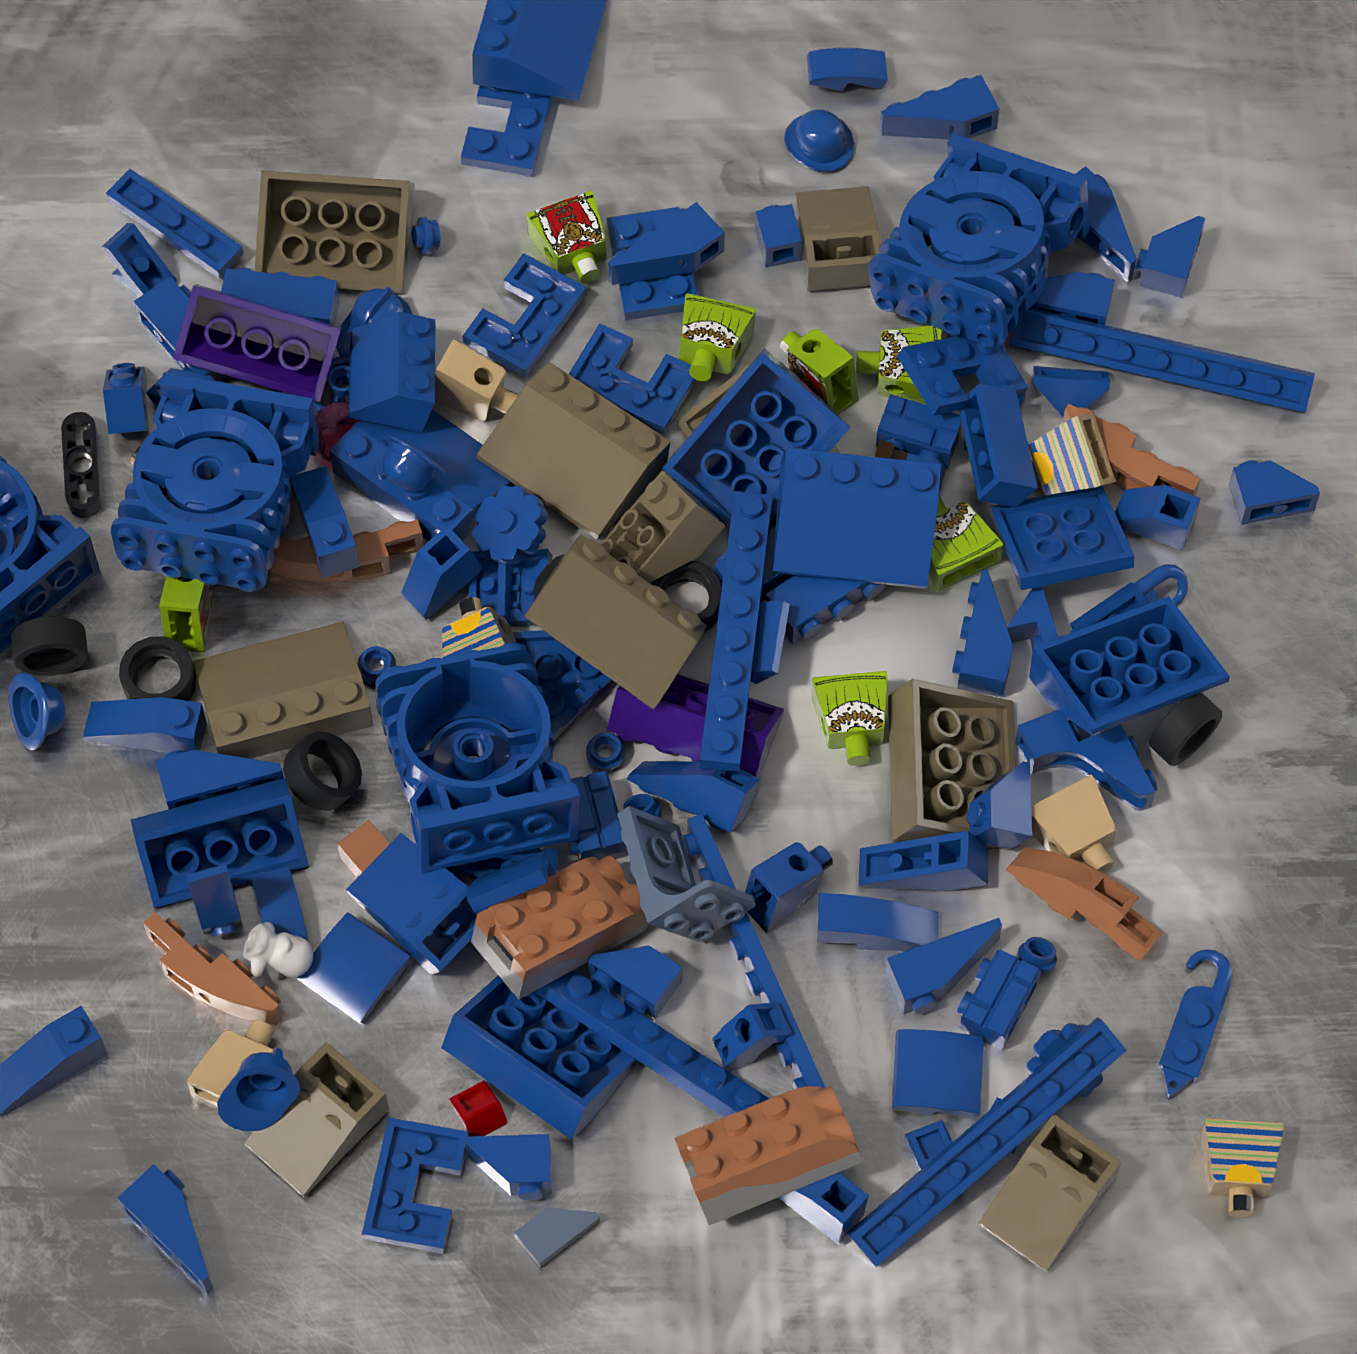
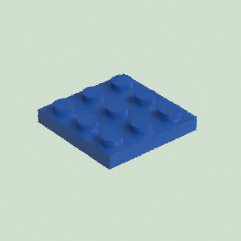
[990,486,1134,590]

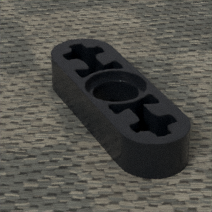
[61,412,102,518]

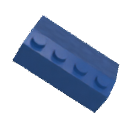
[472,0,607,101]
[662,348,850,526]
[329,409,515,542]
[772,448,941,589]
[1029,596,1230,735]
[441,975,639,1140]

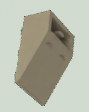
[795,186,881,291]
[599,470,725,583]
[245,1042,389,1197]
[978,1114,1122,1272]

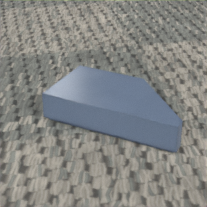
[514,1207,600,1268]

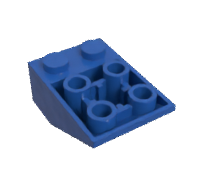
[345,833,489,975]

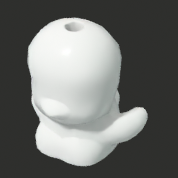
[243,922,313,978]

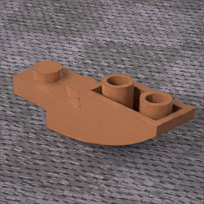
[1062,404,1200,496]
[269,519,424,582]
[1006,847,1162,961]
[143,912,282,1025]

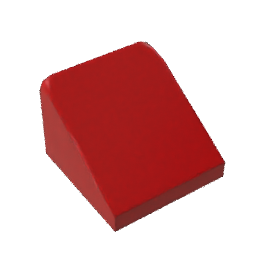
[449,1080,507,1137]

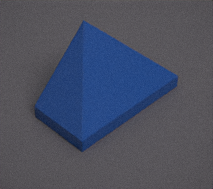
[1033,366,1110,417]

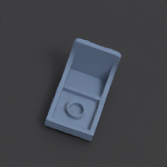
[617,806,756,942]

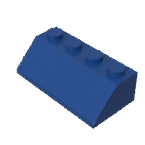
[131,778,309,908]

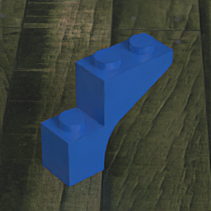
[1016,711,1157,811]

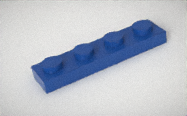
[106,169,244,279]

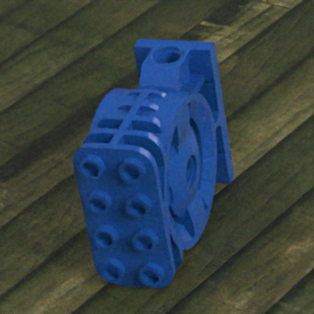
[868,134,1090,348]
[110,372,320,592]
[0,455,100,654]
[376,642,580,873]

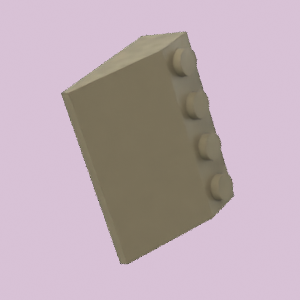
[255,170,414,294]
[476,362,671,540]
[524,534,707,709]
[193,621,373,759]
[888,679,1019,849]

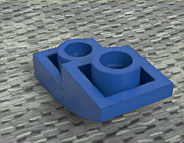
[807,48,888,91]
[249,866,309,942]

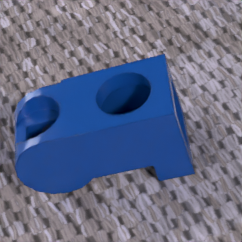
[712,1002,792,1070]

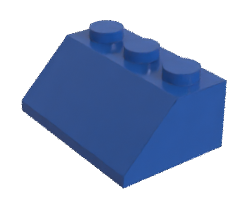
[348,312,436,433]

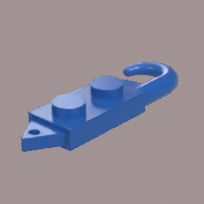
[1070,564,1189,633]
[1158,949,1233,1098]

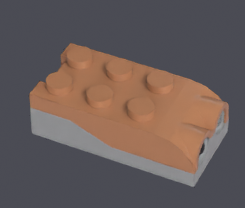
[471,856,648,999]
[674,1085,863,1225]

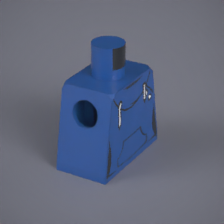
[745,842,833,934]

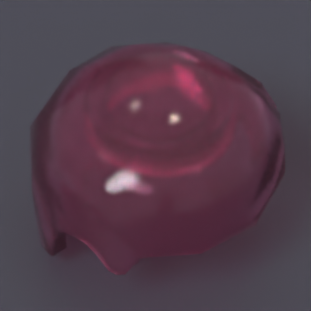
[315,402,360,462]

